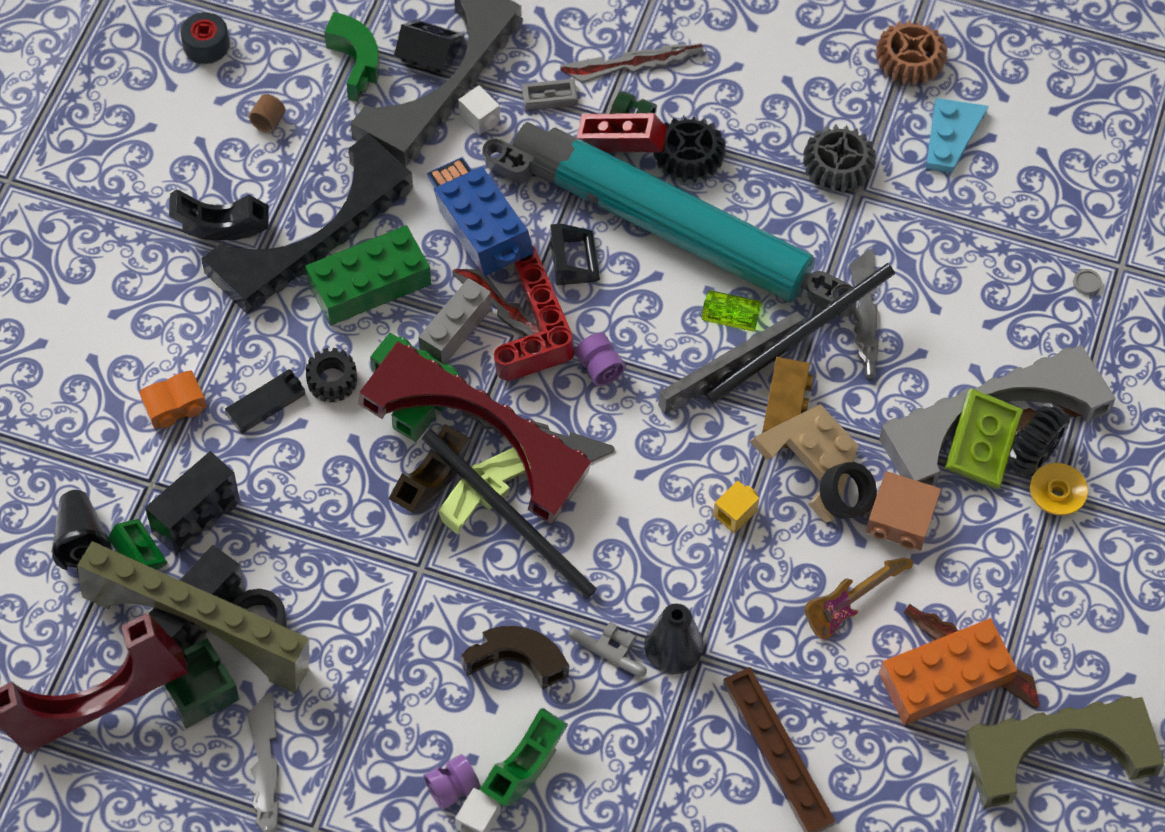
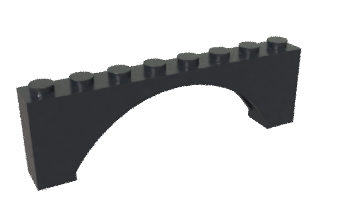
[201,133,413,314]

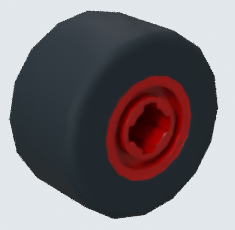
[180,12,230,64]

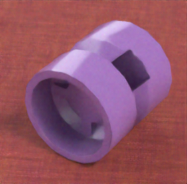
[575,333,626,386]
[424,754,481,810]

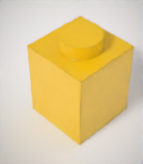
[713,480,759,534]

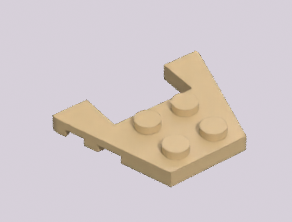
[750,404,859,523]

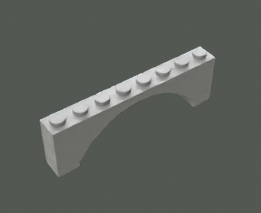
[879,345,1116,486]

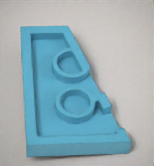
[926,98,988,173]

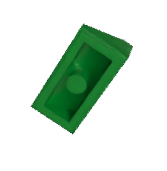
[109,519,168,570]

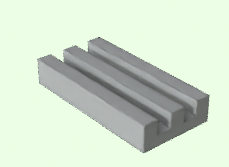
[522,79,578,111]

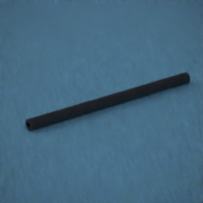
[705,263,895,404]
[422,429,597,599]

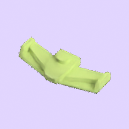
[438,448,526,534]

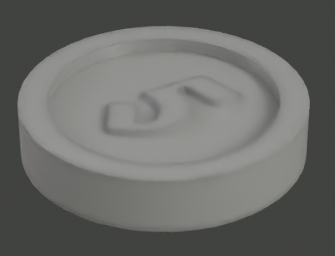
[1073,269,1101,295]

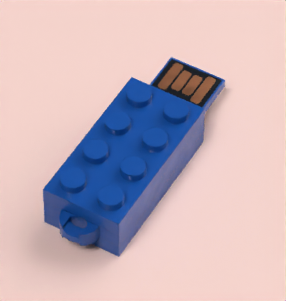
[426,157,534,276]

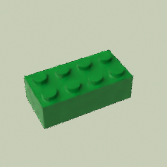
[305,225,431,326]

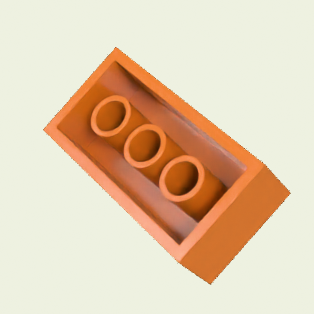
[878,618,1018,726]

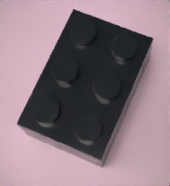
[145,451,240,555]

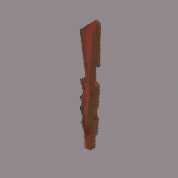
[904,604,1040,708]

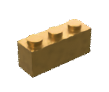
[762,357,814,449]

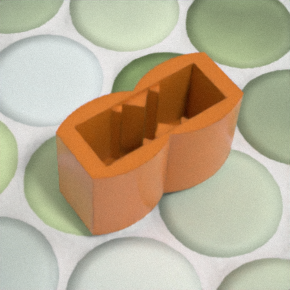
[139,370,207,428]

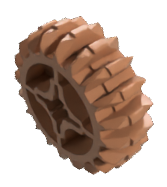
[876,20,948,86]

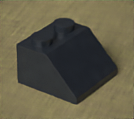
[394,19,465,73]

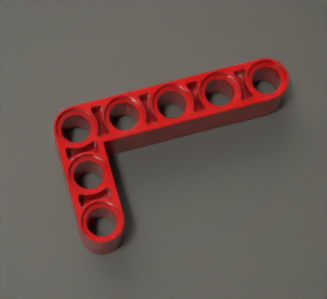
[493,245,575,381]

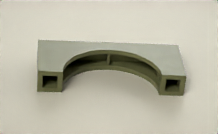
[964,696,1165,809]

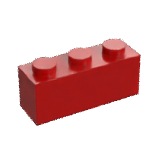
[577,113,667,153]

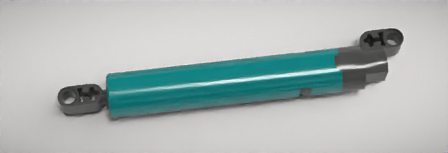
[482,122,857,317]

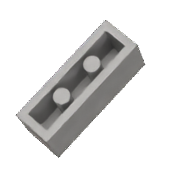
[418,278,492,365]

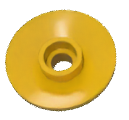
[1030,463,1088,516]

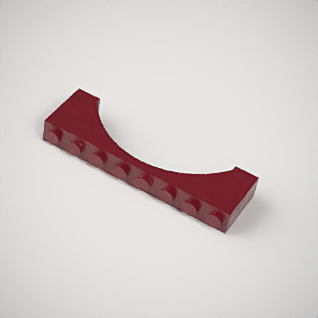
[358,341,592,525]

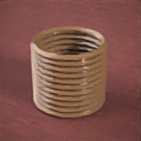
[248,94,286,132]

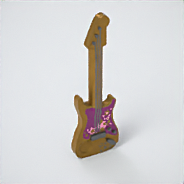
[804,558,913,639]

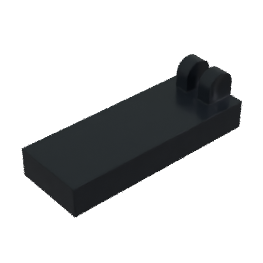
[225,369,306,434]

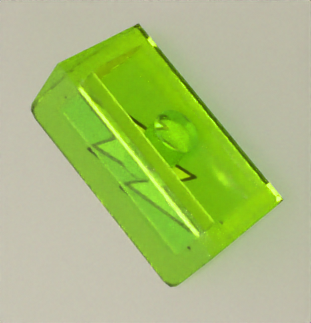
[701,290,762,331]

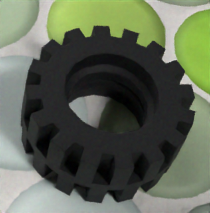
[305,348,357,403]

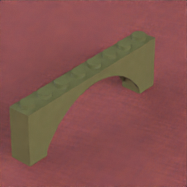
[77,541,309,693]

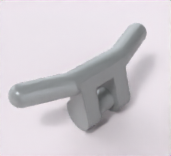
[568,622,647,677]

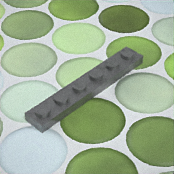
[658,311,804,414]

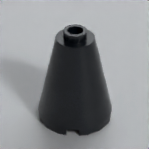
[52,490,112,572]
[644,603,704,675]

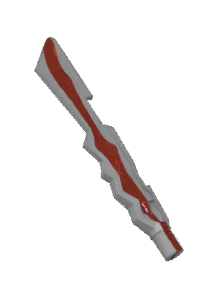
[560,43,703,82]

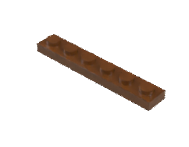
[723,667,836,832]

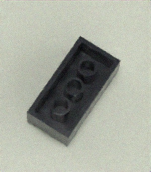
[149,545,245,658]

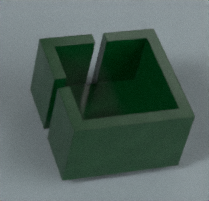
[161,638,240,729]

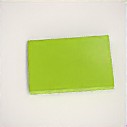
[945,389,1023,489]

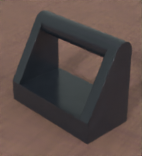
[550,223,600,286]

